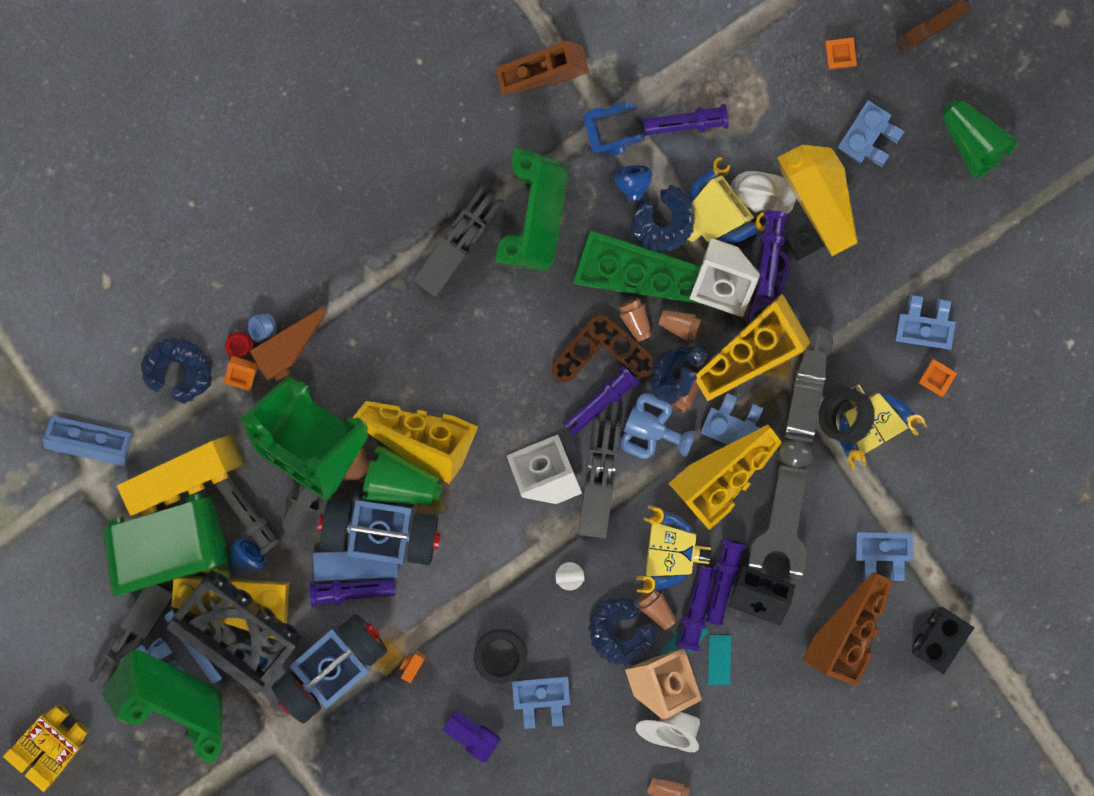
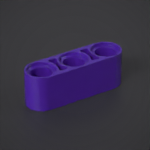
[747,251,790,323]

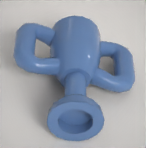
[620,393,696,459]

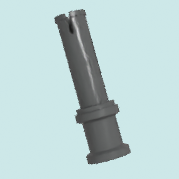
[215,476,282,556]

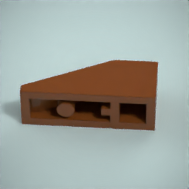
[495,40,589,95]
[250,307,327,382]

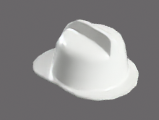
[730,171,796,219]
[636,712,700,752]

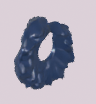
[630,185,695,252]
[141,337,212,404]
[651,344,709,404]
[588,598,655,666]

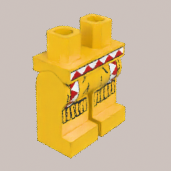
[3,704,90,792]

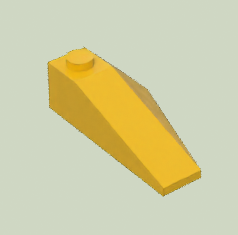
[777,145,857,256]
[353,401,478,484]
[668,425,782,530]

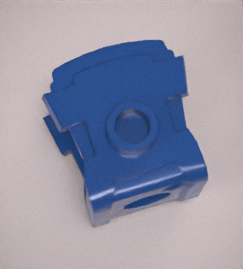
[584,101,646,156]

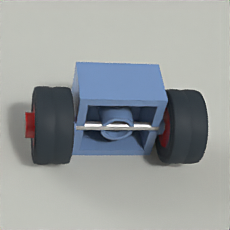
[318,499,441,565]
[271,614,387,724]

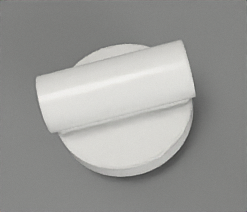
[556,562,584,590]

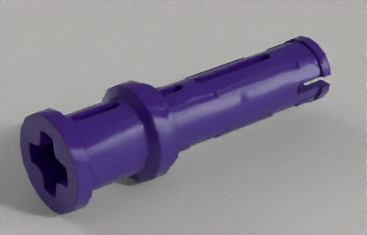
[642,103,729,136]
[756,210,789,298]
[563,365,640,436]
[705,539,746,625]
[675,565,716,652]
[309,578,395,608]

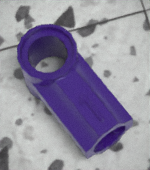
[442,710,501,763]

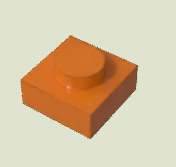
[824,37,857,70]
[224,356,258,391]
[917,359,957,397]
[400,651,426,683]

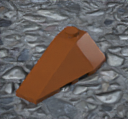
[802,572,893,686]

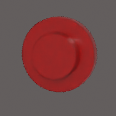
[225,332,254,359]

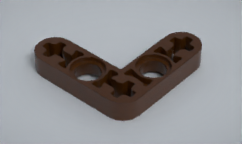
[896,0,971,55]
[551,315,655,383]

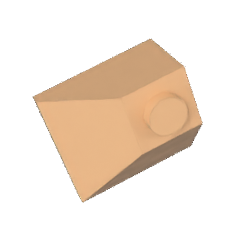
[625,648,702,719]

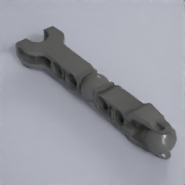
[747,325,833,580]

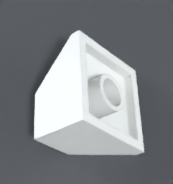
[690,238,760,317]
[506,434,582,504]

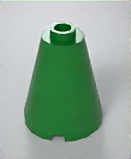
[942,100,1018,179]
[362,446,443,505]

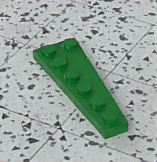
[573,231,702,304]

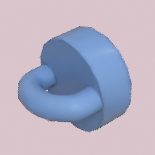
[248,313,277,343]

